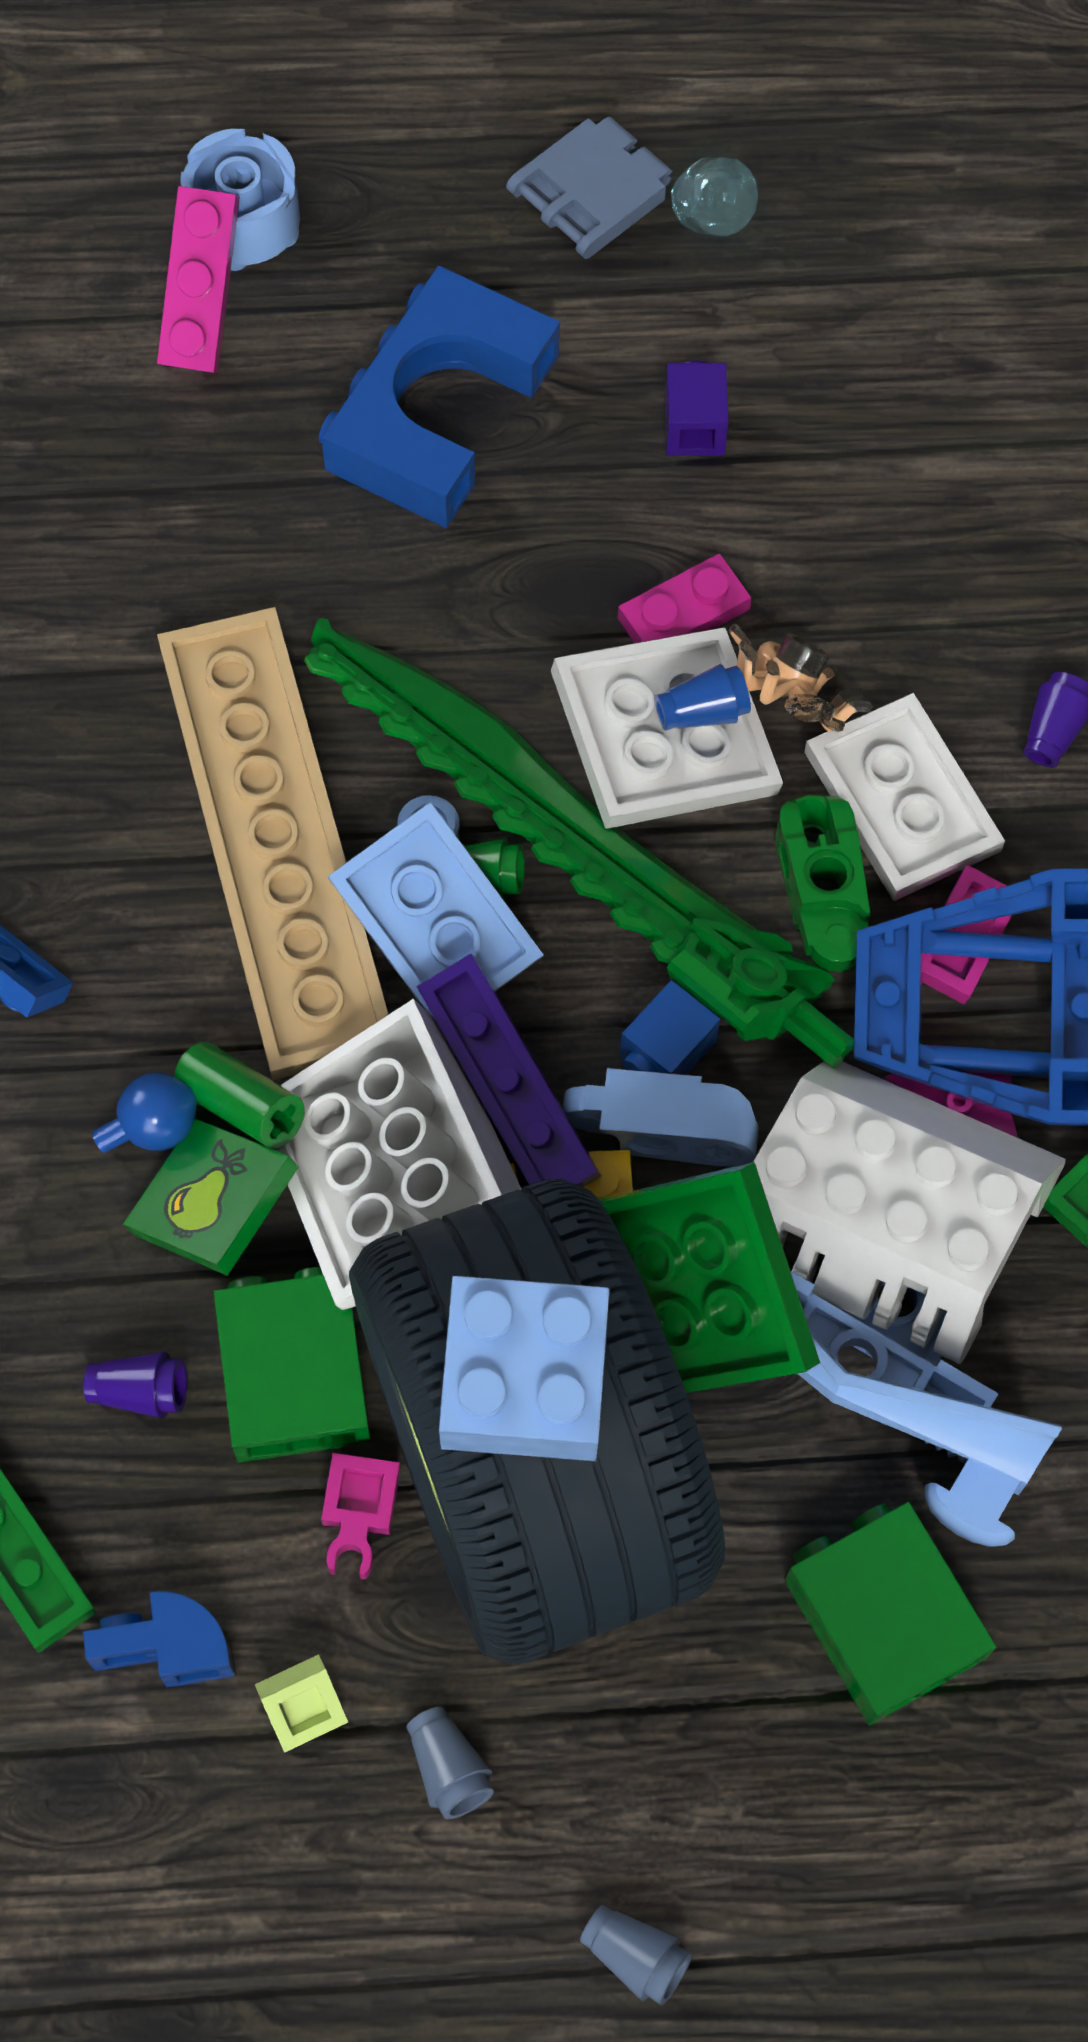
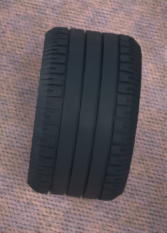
[349,1178,725,1665]

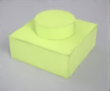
[255,1654,348,1753]

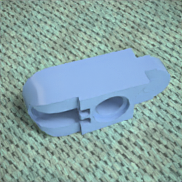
[563,1068,759,1167]

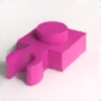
[321,1453,401,1580]

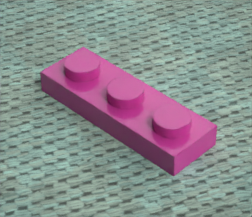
[157,186,240,373]

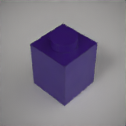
[664,360,729,456]

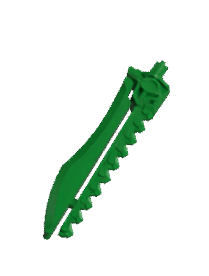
[304,618,856,1068]

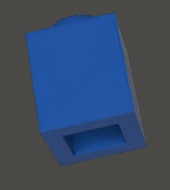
[619,980,721,1075]

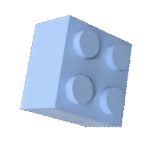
[439,1276,609,1461]

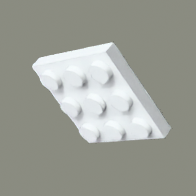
[551,627,783,829]

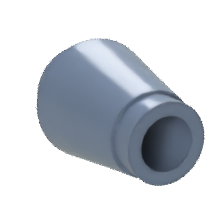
[406,1707,494,1819]
[580,1905,692,2005]

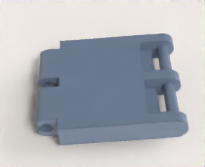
[506,116,672,259]

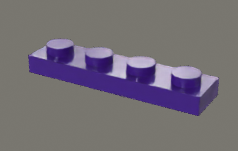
[417,954,602,1187]

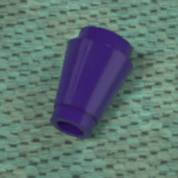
[1023,672,1088,768]
[83,1352,188,1419]

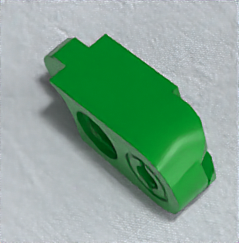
[775,795,870,972]

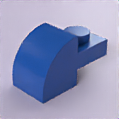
[83,1592,235,1687]

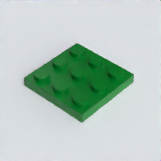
[599,1162,820,1393]

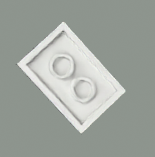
[804,693,1005,901]

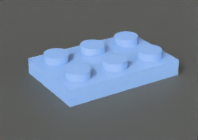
[328,802,543,1016]

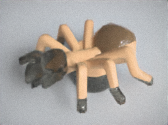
[730,623,873,732]

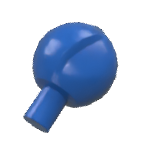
[92,1072,196,1153]

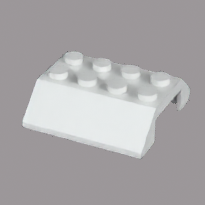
[754,1061,1066,1364]

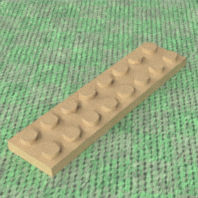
[157,607,389,1080]

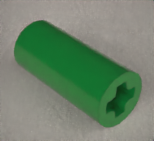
[174,1042,305,1149]

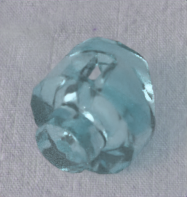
[671,156,758,237]

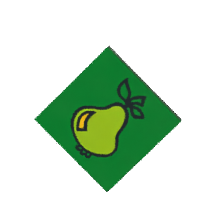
[123,1119,299,1276]

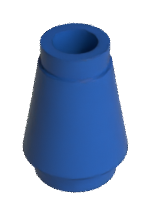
[655,664,751,731]

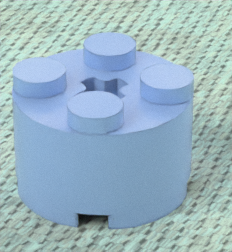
[180,129,300,271]

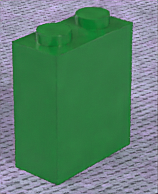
[214,1267,371,1463]
[785,1502,997,1726]

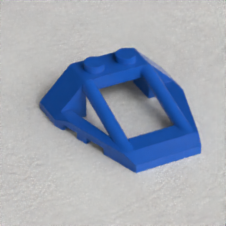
[854,869,1088,1125]

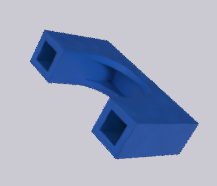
[319,265,560,529]

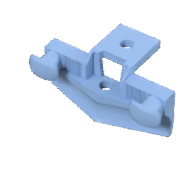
[791,1271,1063,1547]

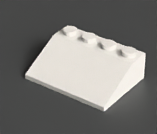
[274,999,521,1310]

